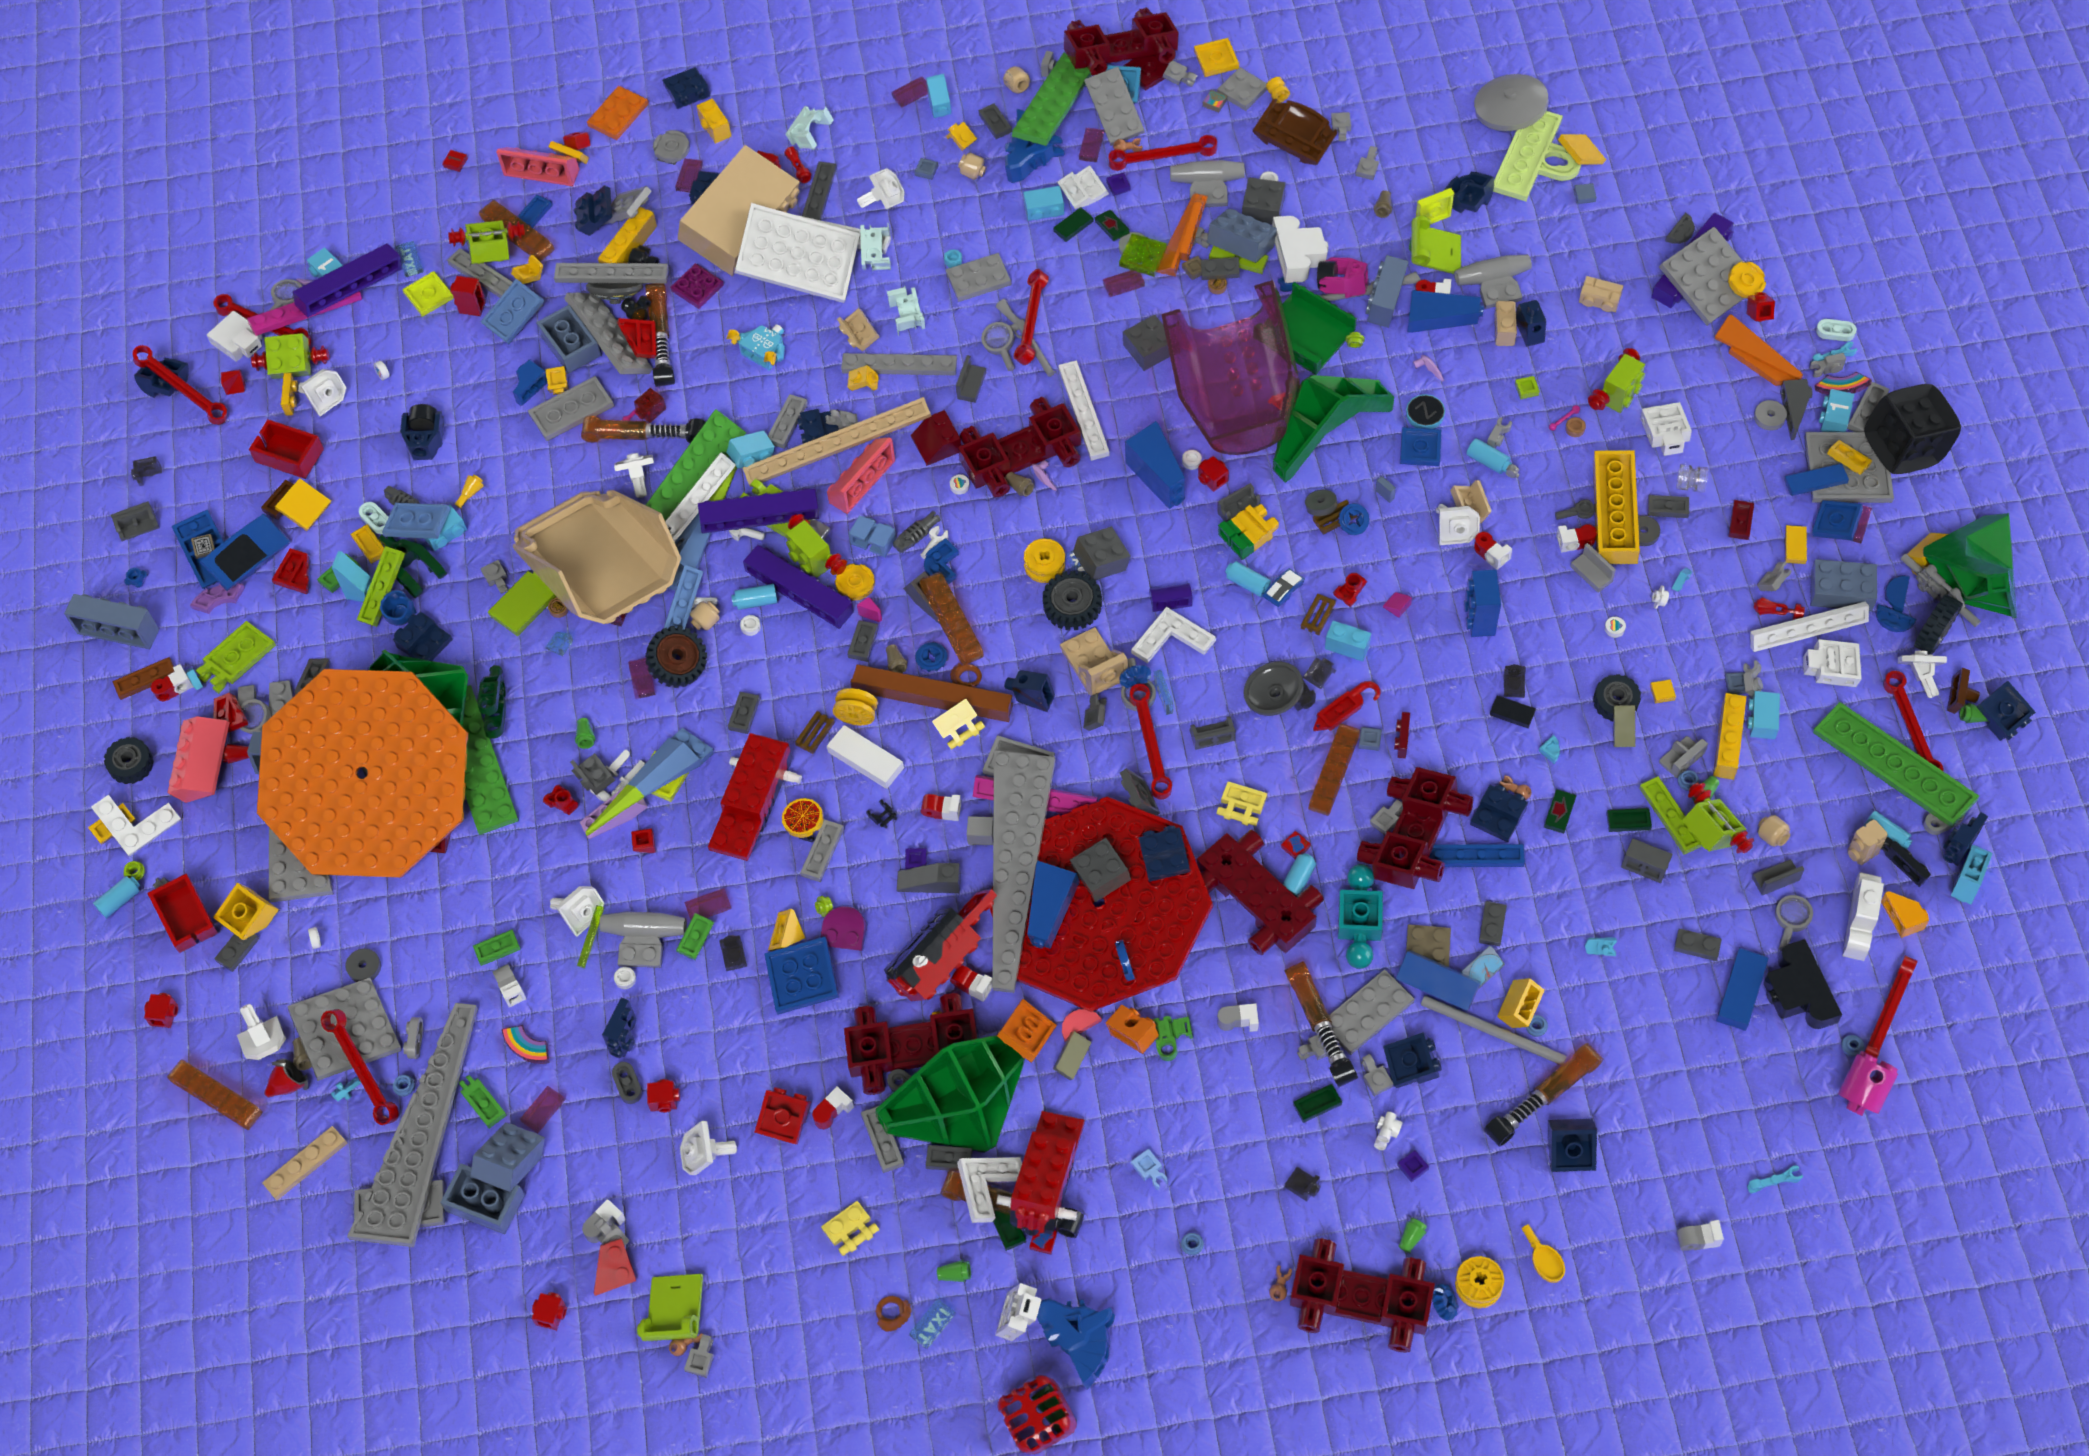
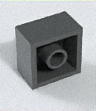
[1242,177,1285,225]
[1123,314,1176,371]
[1073,526,1131,580]
[1070,838,1131,902]

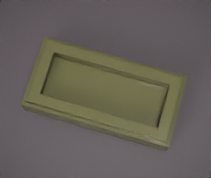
[1613,705,1635,747]
[1053,1031,1092,1080]

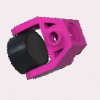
[1317,257,1369,298]

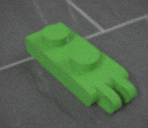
[459,1075,507,1129]

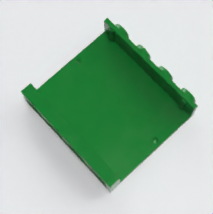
[1254,282,1357,375]

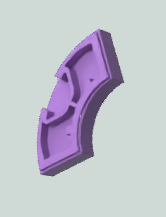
[190,583,245,614]

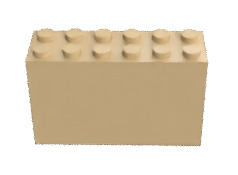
[678,145,800,276]

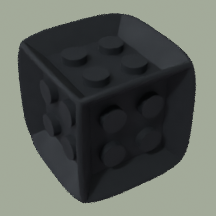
[1864,384,1961,474]

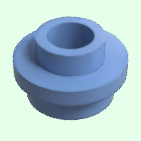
[1678,770,1699,791]
[1526,1015,1548,1037]
[1841,1035,1864,1057]
[393,1075,415,1097]
[1181,1233,1204,1256]

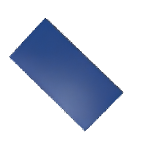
[515,194,552,231]

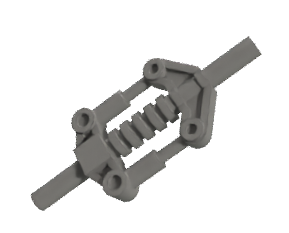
[1901,554,1981,627]

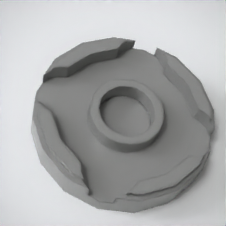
[653,130,690,163]

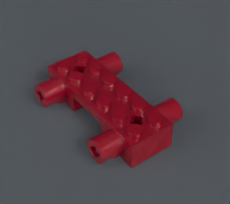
[1064,7,1179,76]
[958,397,1081,497]
[1357,767,1473,889]
[1197,830,1324,955]
[844,993,978,1095]
[1290,1238,1435,1353]

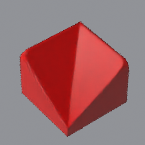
[563,132,590,150]
[221,370,245,395]
[631,828,656,853]

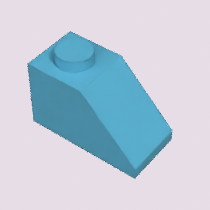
[926,74,951,118]

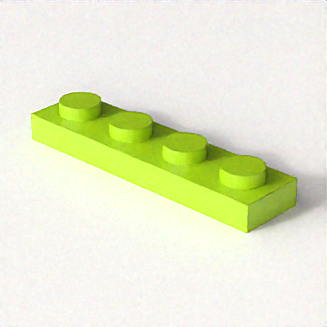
[357,546,405,627]
[1639,776,1702,855]

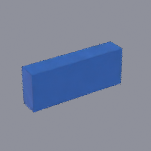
[1716,948,1769,1031]
[1396,950,1481,1011]

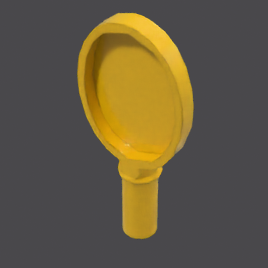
[1521,1224,1565,1283]

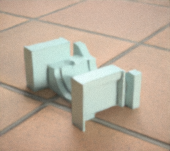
[785,106,833,150]
[860,223,891,271]
[887,286,926,336]

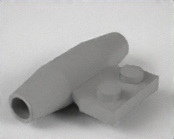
[1170,160,1245,207]
[1454,254,1532,309]
[600,912,687,968]

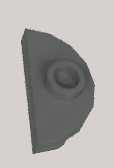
[1666,213,1695,244]

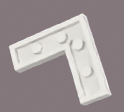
[1131,607,1216,663]
[91,795,181,857]
[957,1157,1022,1223]

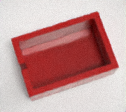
[249,419,324,479]
[147,874,218,953]

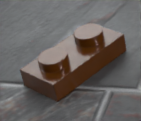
[261,479,294,520]

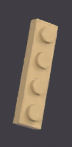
[262,1126,348,1201]

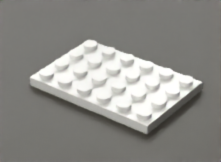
[734,203,860,303]

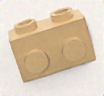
[837,308,880,351]
[1450,480,1491,523]

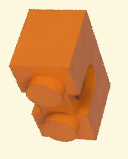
[1106,1005,1159,1054]

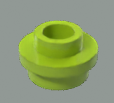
[1346,332,1365,348]
[123,861,145,881]
[815,896,833,917]

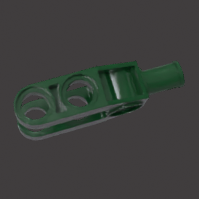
[379,535,447,598]
[477,665,506,739]

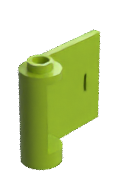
[1411,215,1461,274]
[637,1274,703,1342]

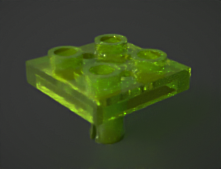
[1119,233,1167,277]

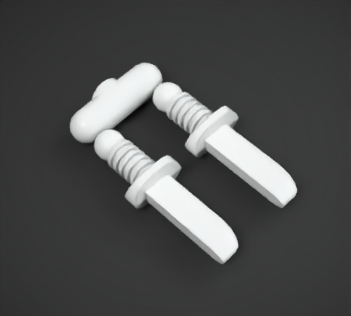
[590,750,645,802]

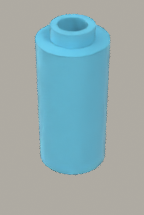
[1466,438,1512,474]
[1225,561,1271,598]
[731,584,778,610]
[1864,811,1913,849]
[1283,853,1316,897]
[93,876,141,919]

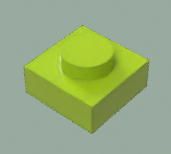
[1515,376,1540,400]

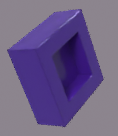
[1107,172,1131,196]
[905,848,927,870]
[1397,1150,1429,1183]

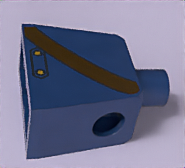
[1516,300,1546,347]
[1004,670,1055,712]

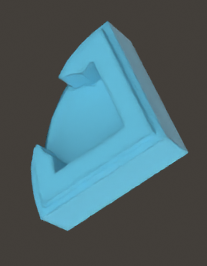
[1672,568,1692,592]
[186,667,203,690]
[1539,735,1560,764]

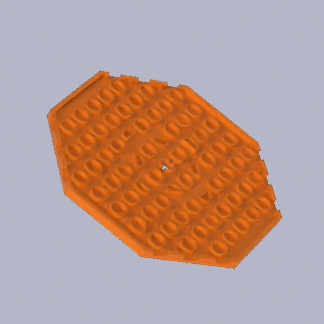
[257,669,468,878]

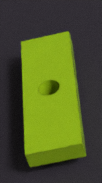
[1209,246,1268,274]

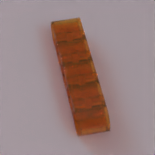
[479,200,554,262]
[920,572,984,665]
[1308,723,1360,816]
[167,1059,263,1130]

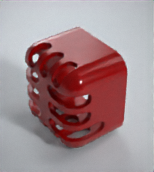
[997,1375,1077,1455]

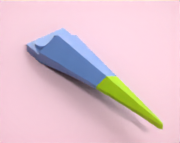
[668,466,737,591]
[586,728,713,836]

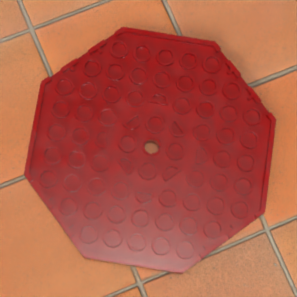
[990,797,1213,1012]

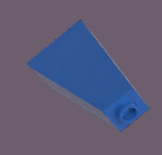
[1407,290,1484,333]
[1028,861,1080,949]

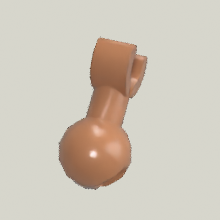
[1113,138,1143,152]
[1499,775,1531,800]
[1269,1265,1292,1302]
[669,1334,703,1356]

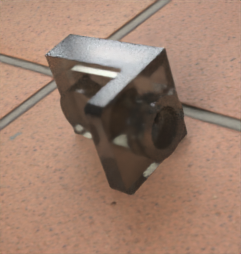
[131,456,162,486]
[1303,657,1336,689]
[1503,664,1526,698]
[1294,680,1316,711]
[719,935,747,971]
[1285,1167,1321,1201]

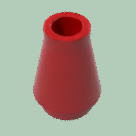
[222,744,249,764]

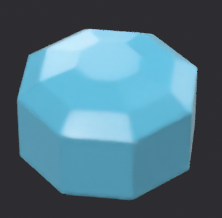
[944,250,962,268]

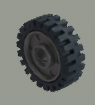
[1043,571,1102,631]
[1914,594,1963,655]

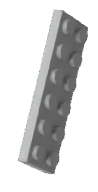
[564,292,653,374]

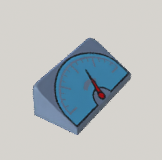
[1461,946,1505,990]

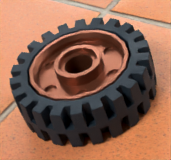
[645,626,707,688]

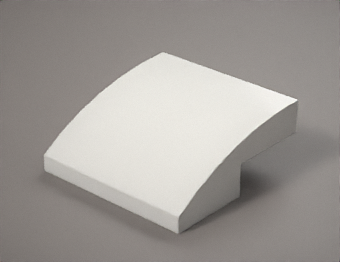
[1057,165,1109,209]

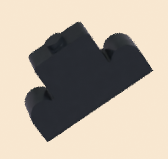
[1764,939,1842,1029]

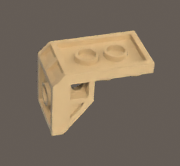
[1060,627,1128,696]

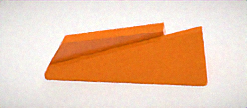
[1155,193,1208,277]
[1715,314,1803,386]

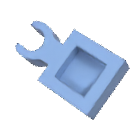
[1131,1149,1167,1190]

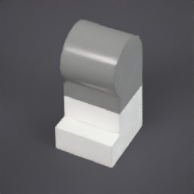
[492,964,526,1008]
[1217,1004,1259,1032]
[582,1199,626,1243]
[1676,1220,1724,1251]

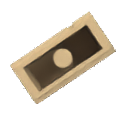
[1579,276,1624,312]
[1494,301,1517,346]
[1848,820,1887,865]

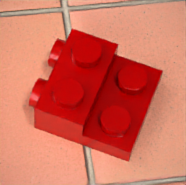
[754,1087,811,1144]

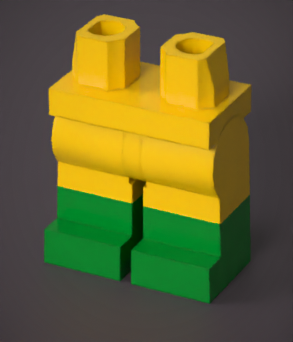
[1218,504,1279,560]

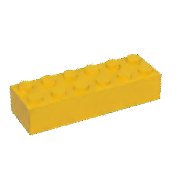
[1593,450,1640,564]

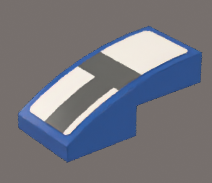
[1262,568,1305,607]

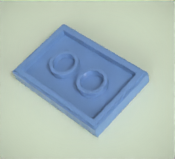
[481,279,544,344]
[382,503,451,539]

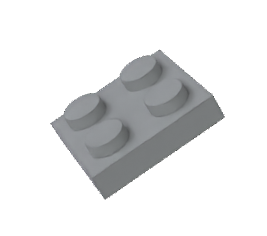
[1217,67,1267,111]

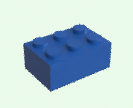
[1464,570,1501,637]

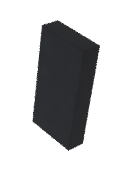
[1490,695,1536,729]

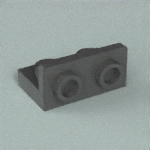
[570,753,615,795]

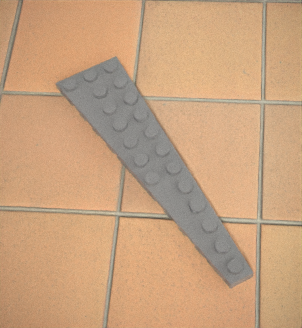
[269,680,333,903]
[992,750,1056,993]
[347,1003,478,1247]

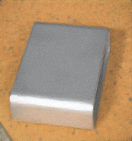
[809,519,831,540]
[238,685,256,708]

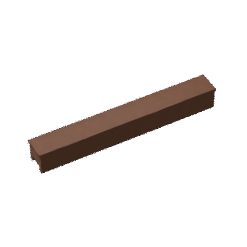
[850,665,1013,722]

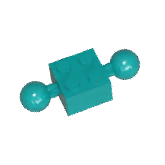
[1338,864,1383,969]

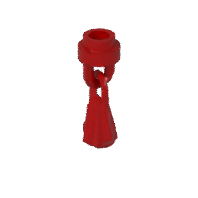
[784,146,811,183]
[1754,597,1805,620]

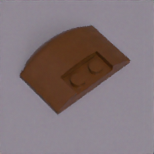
[1252,99,1337,165]

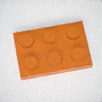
[587,85,648,140]
[997,999,1057,1063]

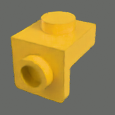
[945,121,977,151]
[511,255,543,284]
[847,365,879,391]
[545,366,569,395]

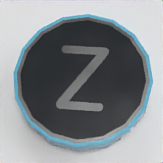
[1406,394,1445,429]

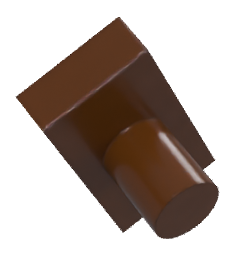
[1947,668,1980,714]

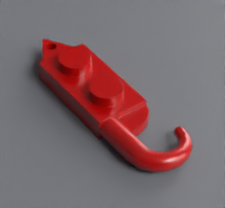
[1313,681,1381,731]

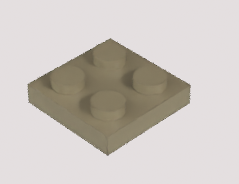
[1406,924,1451,967]

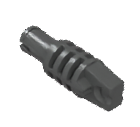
[384,486,419,505]
[893,511,940,553]

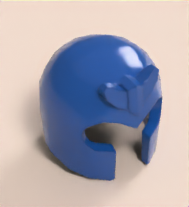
[380,590,417,626]

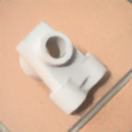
[1374,1112,1403,1150]

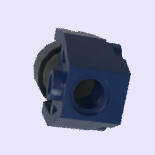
[400,404,444,460]

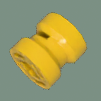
[1266,77,1290,103]

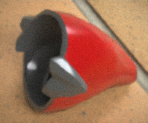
[264,1058,308,1098]

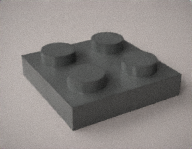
[1120,768,1160,816]

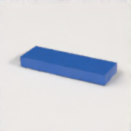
[1784,463,1849,496]

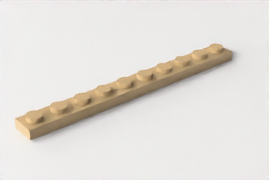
[743,397,931,487]

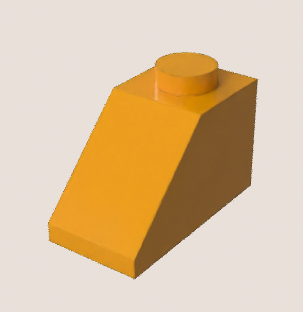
[1881,891,1929,938]

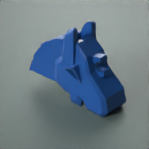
[1005,109,1065,183]
[1037,1299,1115,1390]

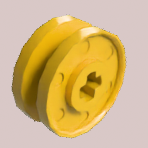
[1024,538,1065,583]
[832,688,878,726]
[1455,1256,1505,1309]

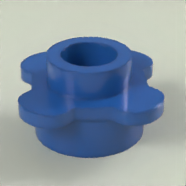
[1278,276,1296,292]
[124,568,147,588]

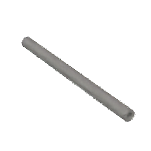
[1421,995,1567,1066]

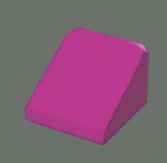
[1383,592,1412,618]
[857,597,882,622]

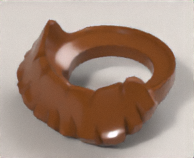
[950,663,982,688]
[876,1296,912,1332]

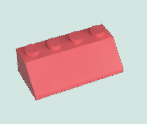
[496,147,579,186]
[827,437,895,514]
[167,716,230,803]

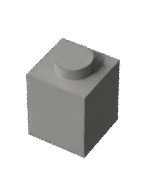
[967,816,993,845]

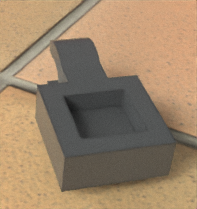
[1083,694,1106,731]

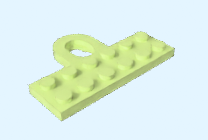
[1493,111,1581,201]

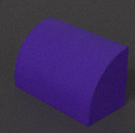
[1149,583,1192,612]

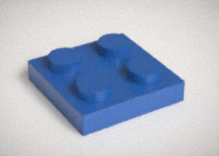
[1400,427,1441,466]
[1812,500,1863,541]

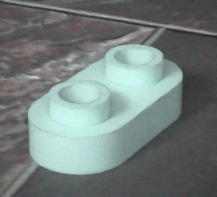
[1816,319,1857,341]
[359,502,389,534]

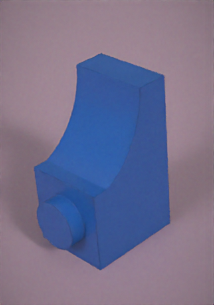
[513,359,547,406]

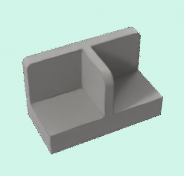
[1659,736,1708,778]

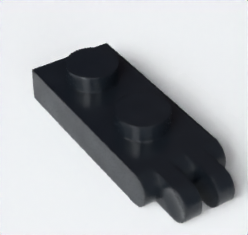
[1881,837,1931,887]

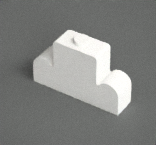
[1272,216,1328,283]
[1842,872,1884,961]

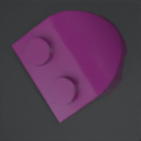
[821,906,867,951]

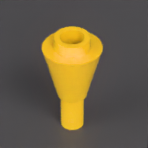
[455,474,484,509]

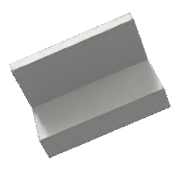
[1570,543,1616,593]

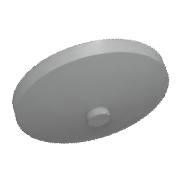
[1474,74,1549,131]

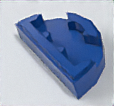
[1885,576,1910,613]
[1875,604,1917,632]
[1115,939,1135,981]

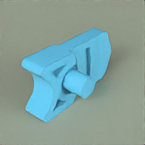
[1585,937,1617,956]
[331,1077,361,1101]

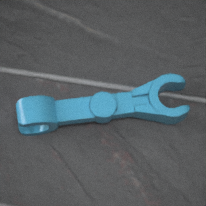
[1811,342,1857,362]
[1747,1166,1803,1194]

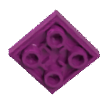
[670,263,724,309]

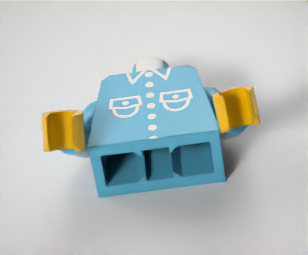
[726,324,785,371]

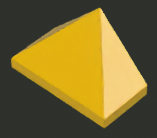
[768,909,805,952]

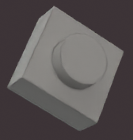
[1041,51,1056,77]

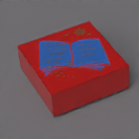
[1281,831,1311,859]
[1030,1231,1057,1255]

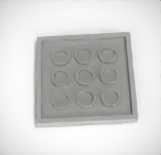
[1659,227,1745,326]
[1804,432,1894,503]
[288,978,401,1081]

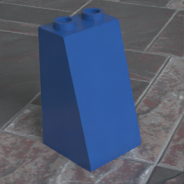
[1125,421,1185,509]

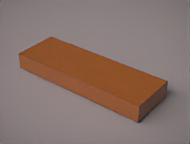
[112,657,175,700]

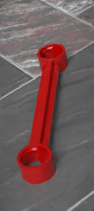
[1108,135,1217,171]
[1013,269,1049,365]
[213,294,311,345]
[133,345,227,425]
[1883,671,1944,771]
[1129,684,1172,800]
[1864,955,1918,1059]
[321,1009,399,1125]

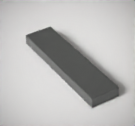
[802,162,837,220]

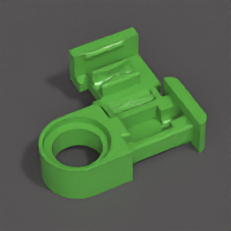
[1153,1016,1193,1061]

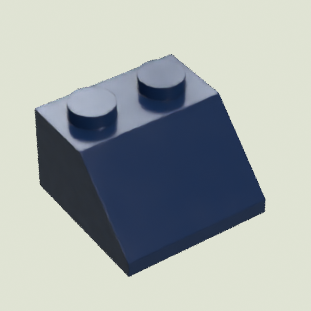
[1548,1118,1597,1172]

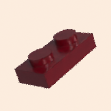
[1728,500,1754,540]
[1394,712,1410,759]

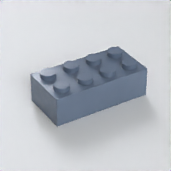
[64,594,159,650]

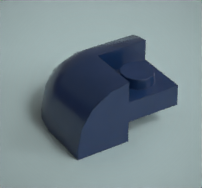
[1444,172,1494,213]
[134,358,189,398]

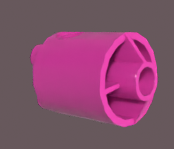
[1838,1051,1898,1116]

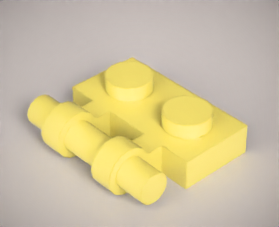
[932,699,985,750]
[1217,781,1267,826]
[821,1201,879,1256]

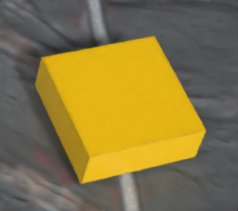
[1650,679,1676,704]

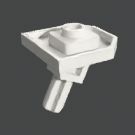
[857,168,904,210]
[298,369,346,416]
[614,453,654,498]
[1436,504,1480,545]
[1898,651,1947,698]
[550,886,604,937]
[237,1004,286,1060]
[680,1121,737,1175]

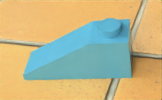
[331,551,372,602]
[1951,845,1993,904]

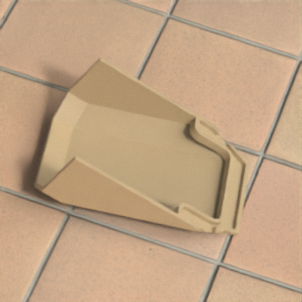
[513,490,681,624]

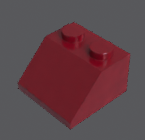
[911,410,961,466]

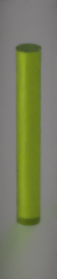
[577,905,604,968]

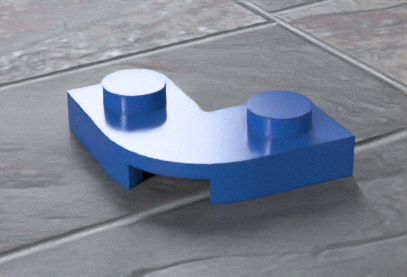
[924,538,959,590]

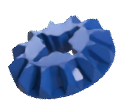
[1338,503,1369,535]
[915,642,948,672]
[1119,665,1151,688]
[1432,1284,1459,1321]

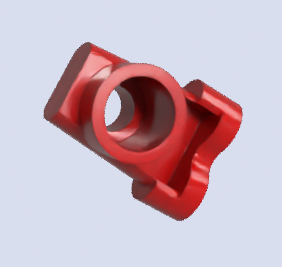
[1333,573,1367,607]
[543,785,578,815]

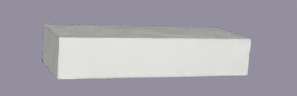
[827,725,904,789]

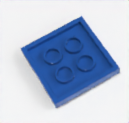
[764,937,839,1015]

